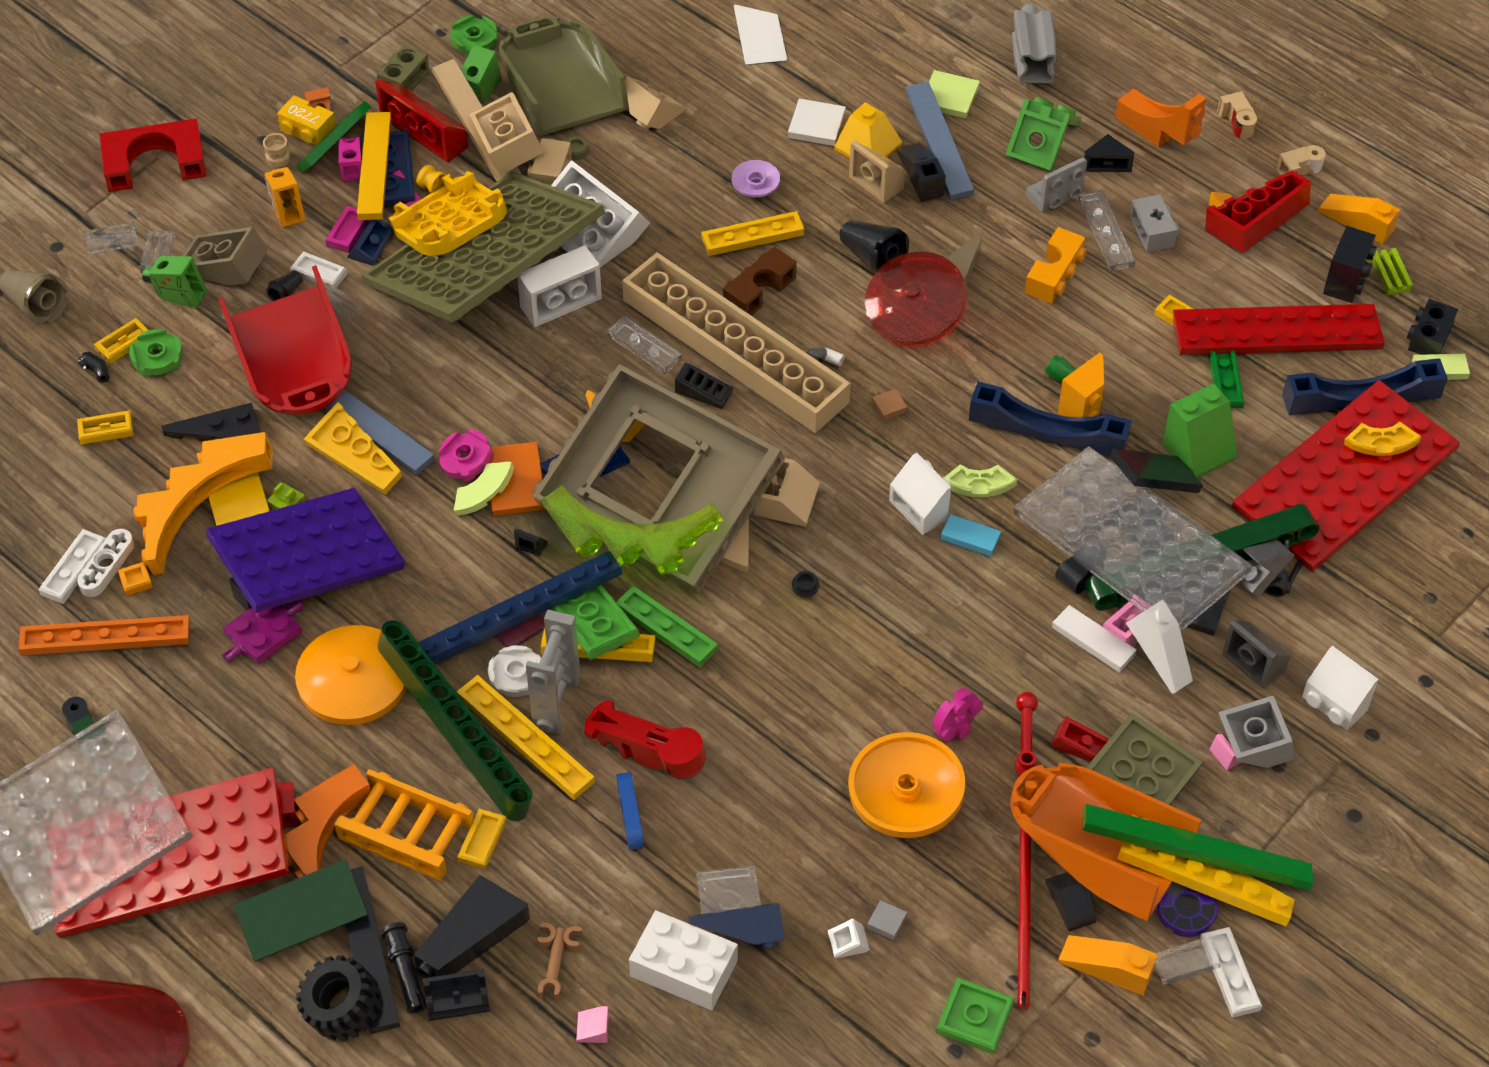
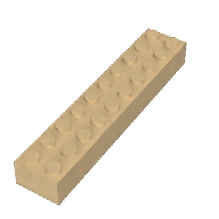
[622,252,850,433]

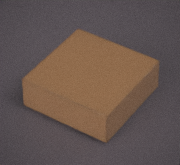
[872,389,907,421]

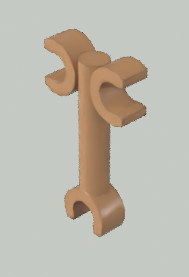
[537,922,582,1000]

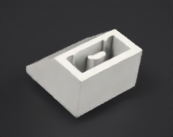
[889,453,951,535]

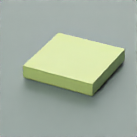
[929,70,980,119]

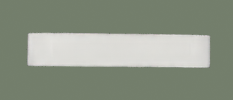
[77,529,134,597]

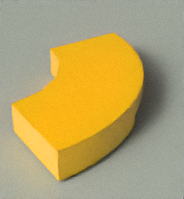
[1344,422,1421,456]

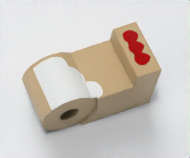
[1276,145,1326,176]

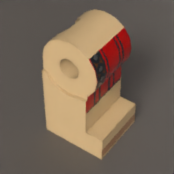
[1217,91,1257,139]

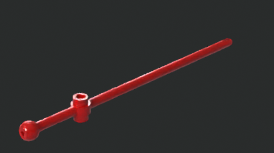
[1014,692,1038,1010]

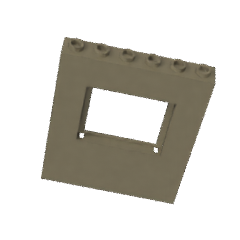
[532,364,785,594]

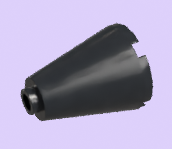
[840,220,909,277]

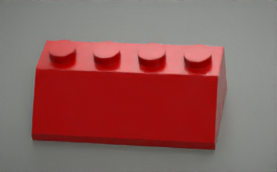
[375,79,468,163]

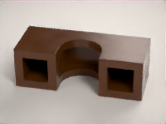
[723,247,797,316]

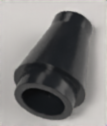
[266,270,303,301]

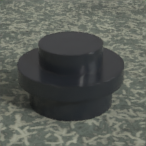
[792,571,819,597]

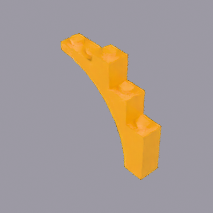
[133,432,273,575]

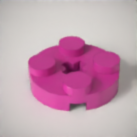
[439,430,494,482]
[932,688,983,742]

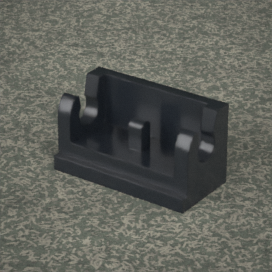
[423,969,490,1021]

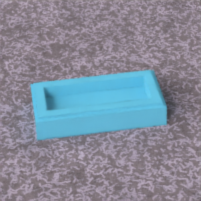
[940,514,1001,557]

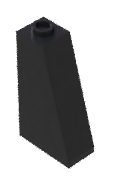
[414,875,530,978]

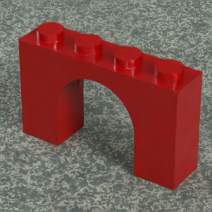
[99,118,207,192]

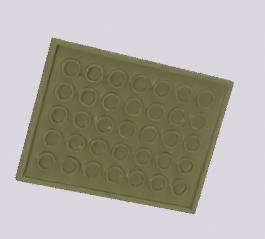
[361,171,605,323]

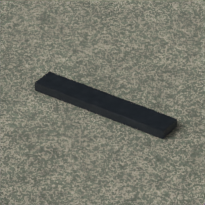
[345,866,400,1034]

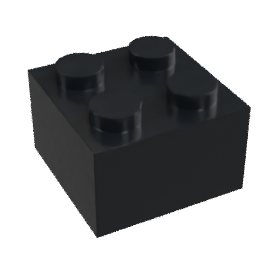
[1323,226,1378,303]

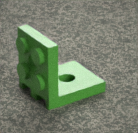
[1005,97,1082,171]

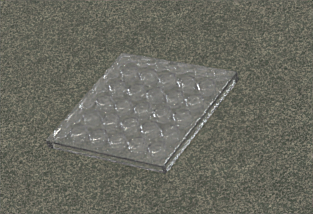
[0,709,194,936]

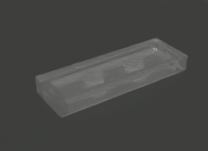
[607,316,682,374]

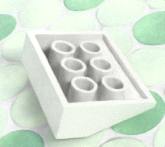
[551,160,650,268]

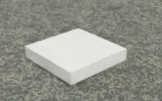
[788,99,846,146]

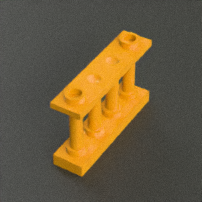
[335,769,474,881]

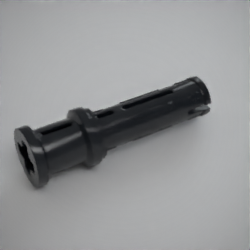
[381,922,426,1014]

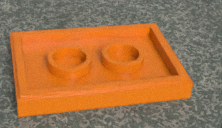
[489,442,546,517]

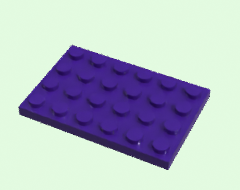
[206,488,405,613]

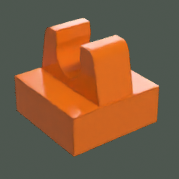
[304,87,330,110]

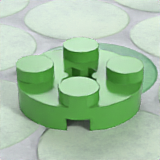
[450,15,498,57]
[129,329,183,377]

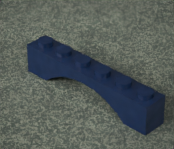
[1282,358,1448,415]
[969,381,1132,457]

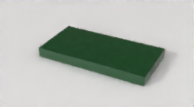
[233,859,368,962]

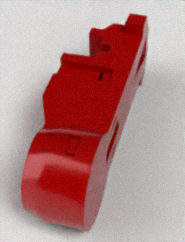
[584,700,706,780]

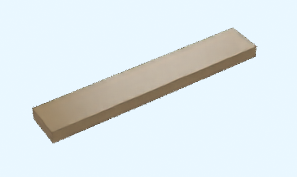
[432,59,521,182]

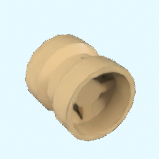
[263,133,290,168]

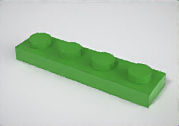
[616,585,718,668]

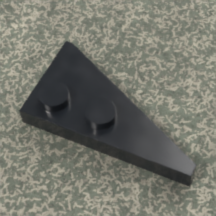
[161,403,261,441]

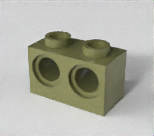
[377,45,430,91]

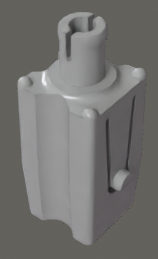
[1011,4,1056,83]

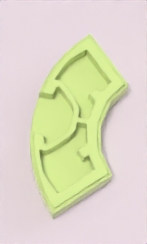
[454,461,514,516]
[944,464,1018,497]

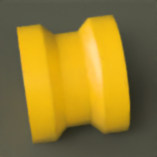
[416,165,446,193]

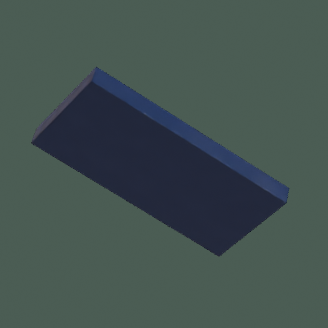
[360,131,416,207]

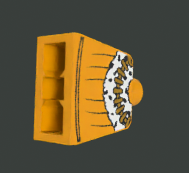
[264,167,306,228]

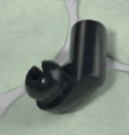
[78,352,110,383]

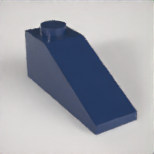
[688,903,784,949]

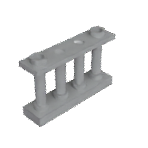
[526,610,581,735]

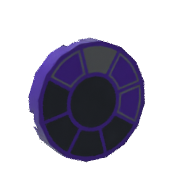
[1157,882,1217,937]

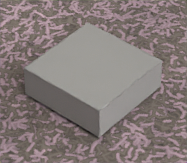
[867,900,907,941]

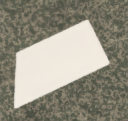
[734,5,787,64]

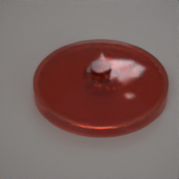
[865,252,967,347]

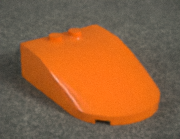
[1010,763,1202,921]

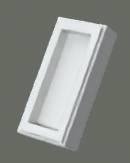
[290,251,347,291]

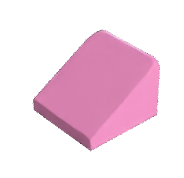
[576,1006,609,1043]

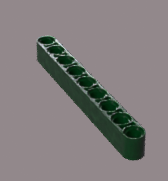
[1084,504,1320,611]
[378,620,533,821]

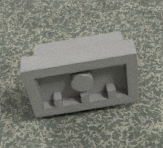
[1025,157,1087,213]

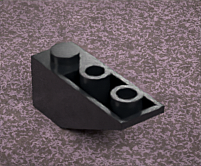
[896,143,946,201]

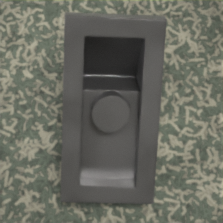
[1238,540,1294,597]

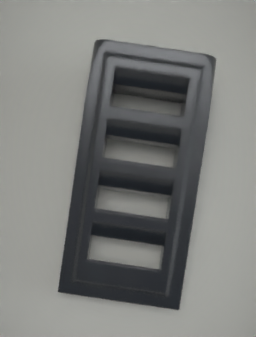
[675,363,733,409]

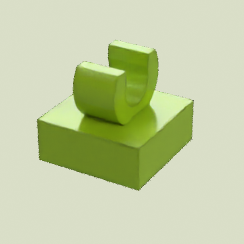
[267,482,306,510]

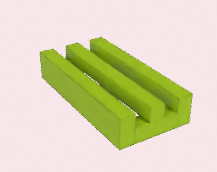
[1372,248,1413,295]

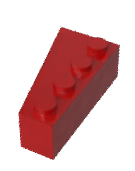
[1205,171,1311,253]

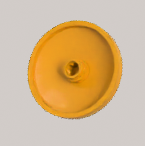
[295,625,407,725]
[848,732,965,838]

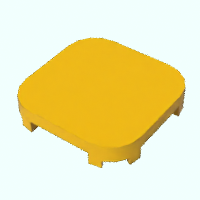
[388,171,507,256]

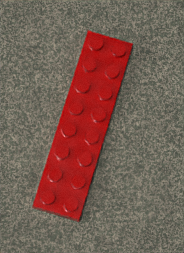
[1172,304,1385,355]

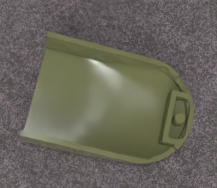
[499,17,629,136]

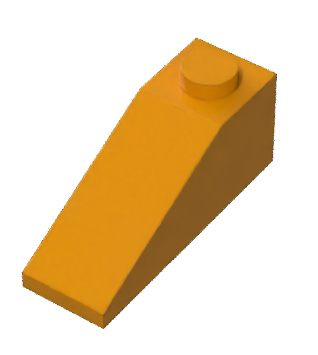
[1317,194,1401,245]
[1058,935,1158,996]

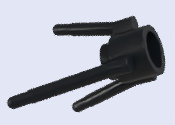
[1264,539,1303,597]

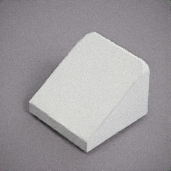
[828,919,870,958]

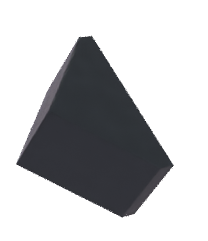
[1084,134,1134,172]
[1045,872,1096,932]

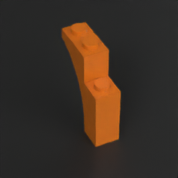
[1115,89,1206,147]
[284,764,371,879]

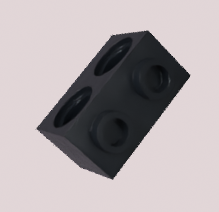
[1406,299,1458,355]

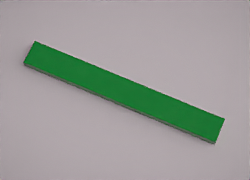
[1082,804,1314,891]

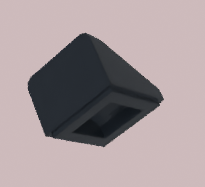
[514,529,548,556]

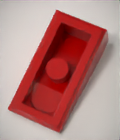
[1050,716,1109,762]

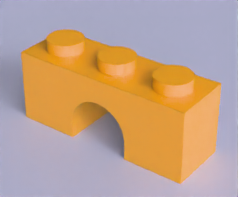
[1024,227,1087,304]

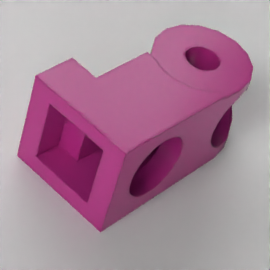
[339,137,362,182]

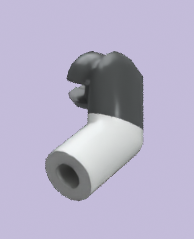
[807,348,845,367]

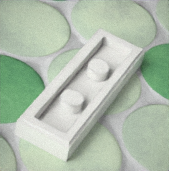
[38,529,106,604]
[1052,605,1137,673]
[1200,927,1262,1018]

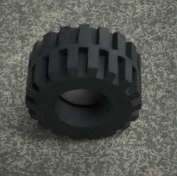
[296,955,382,1041]

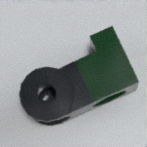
[62,697,111,754]

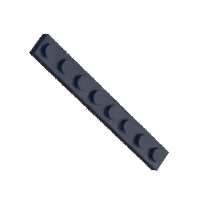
[418,551,623,664]

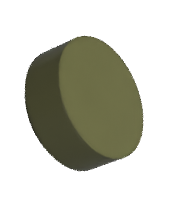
[566,136,589,160]

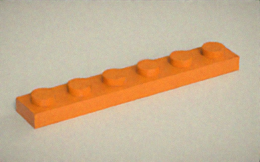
[18,615,191,656]

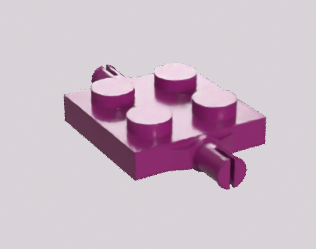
[221,600,304,665]

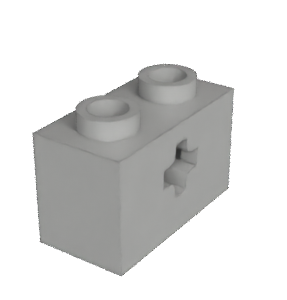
[1130,194,1179,252]

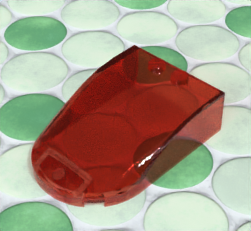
[0,977,190,1067]

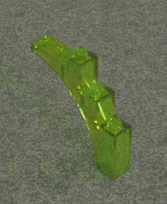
[540,485,723,576]

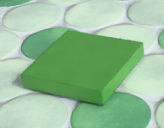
[936,977,1015,1054]

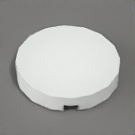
[488,645,541,697]

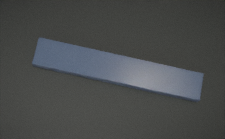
[906,81,974,201]
[324,390,435,476]

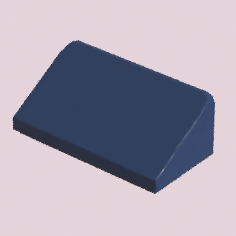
[347,220,394,266]

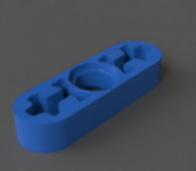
[616,772,644,850]

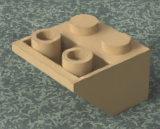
[754,458,820,527]

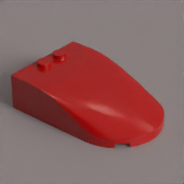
[218,265,352,415]

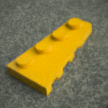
[304,402,402,495]

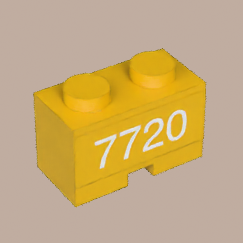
[277,95,336,146]

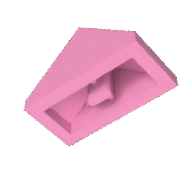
[1103,596,1151,647]

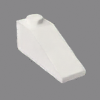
[1126,600,1193,694]

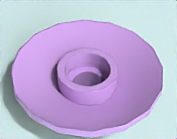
[732,160,780,197]

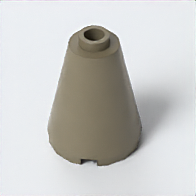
[0,269,68,324]

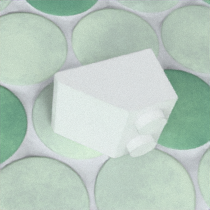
[1302,646,1378,731]

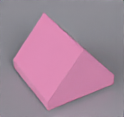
[1209,734,1241,771]

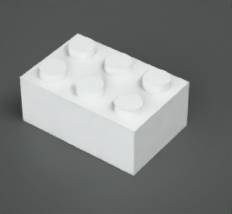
[517,245,602,328]
[629,910,738,1010]

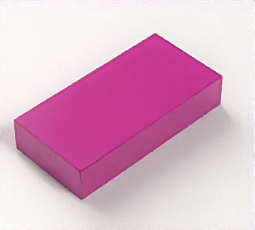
[325,205,369,253]

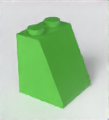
[1162,383,1237,478]

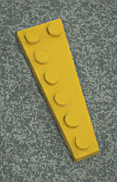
[1117,815,1295,927]

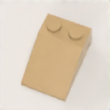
[469,92,544,175]

